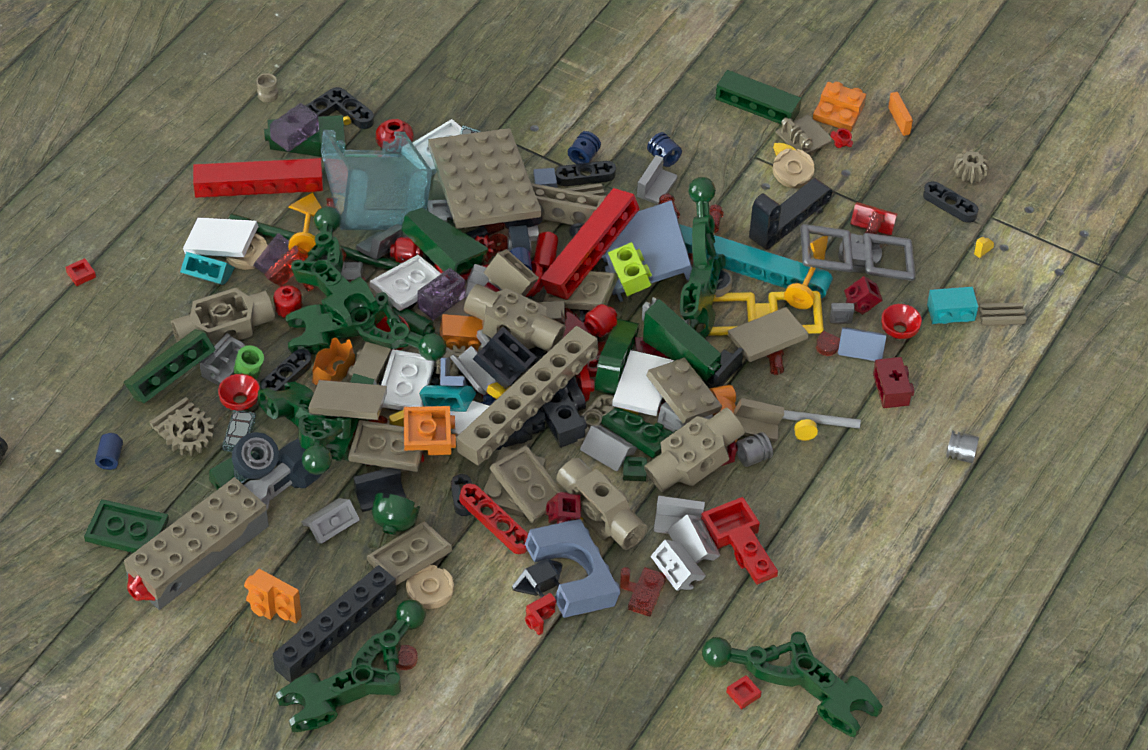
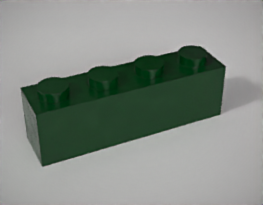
[715,70,802,125]
[124,329,216,403]

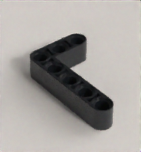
[749,178,833,250]

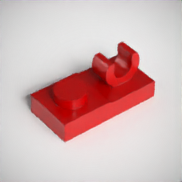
[850,202,898,235]
[575,359,597,401]

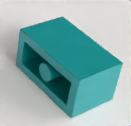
[927,287,978,324]

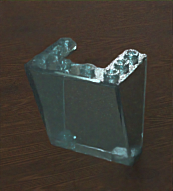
[321,130,432,230]

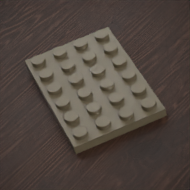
[428,128,541,229]

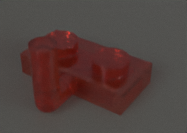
[265,245,314,291]
[620,567,666,617]

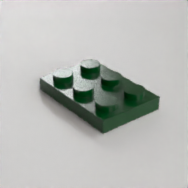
[84,499,169,553]

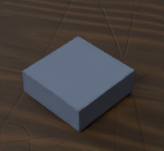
[533,168,557,188]

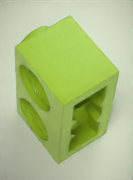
[608,242,652,296]

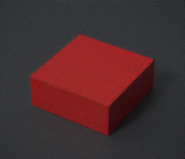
[65,258,96,286]
[726,675,762,710]

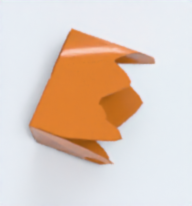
[312,337,356,385]

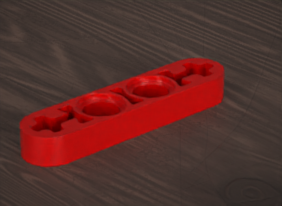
[459,484,528,554]

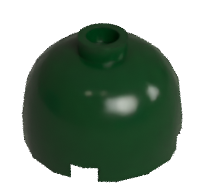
[372,493,420,535]

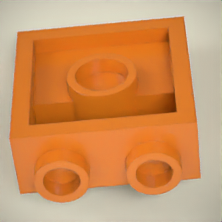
[812,82,866,132]
[404,406,456,455]
[244,569,302,623]

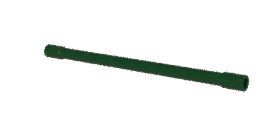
[228,213,402,271]

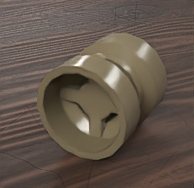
[256,73,278,102]

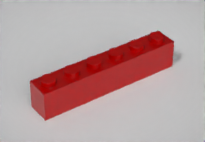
[193,158,323,198]
[540,188,640,300]

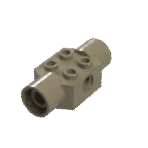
[464,284,566,352]
[171,288,275,346]
[644,407,745,493]
[556,458,647,550]

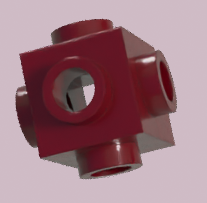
[844,276,883,315]
[546,492,581,524]

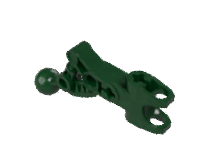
[680,177,726,339]
[291,206,379,327]
[286,292,447,361]
[258,381,351,475]
[276,599,426,732]
[702,631,883,738]

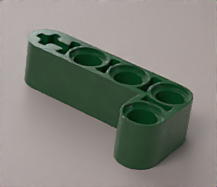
[595,319,640,395]

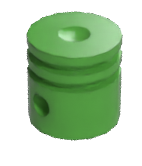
[233,345,264,379]

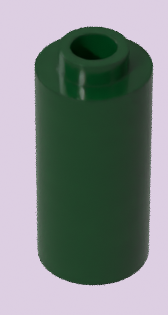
[392,306,435,336]

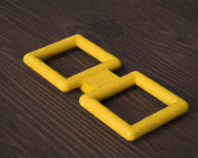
[704,291,824,336]

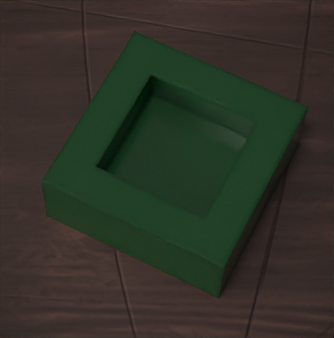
[623,457,647,482]

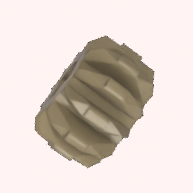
[953,149,990,184]

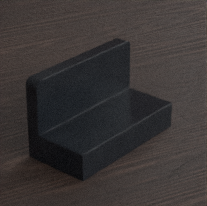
[701,347,744,388]
[353,468,406,512]

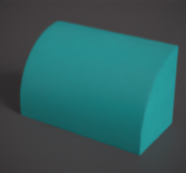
[180,251,234,285]
[419,385,476,412]

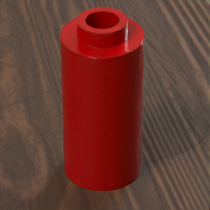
[534,231,558,274]

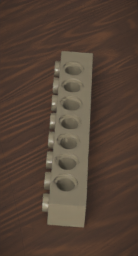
[433,172,605,225]
[456,326,598,466]

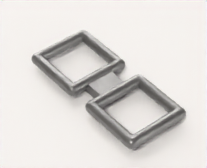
[800,224,916,281]

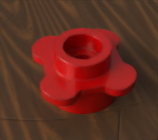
[830,128,853,148]

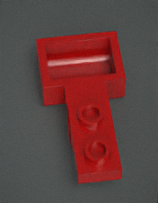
[701,497,778,585]

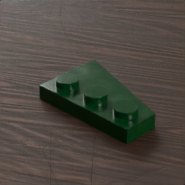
[601,407,677,459]

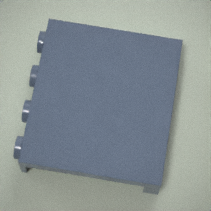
[602,201,692,302]

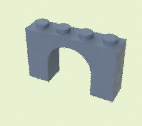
[525,519,620,618]

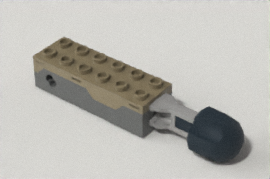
[124,438,322,610]

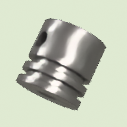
[946,430,979,463]
[736,432,773,467]

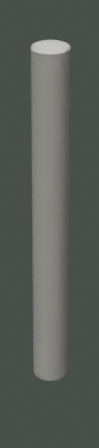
[782,410,861,429]

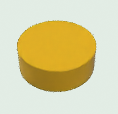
[794,419,818,441]

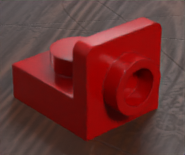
[525,593,556,635]

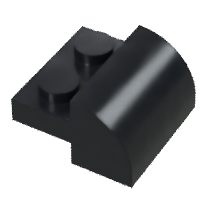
[473,327,536,390]

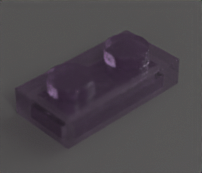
[253,233,290,278]

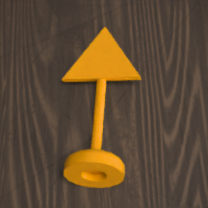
[288,192,322,260]
[784,236,828,309]

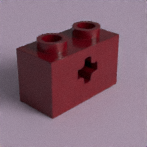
[873,357,914,408]

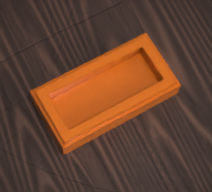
[888,92,913,136]

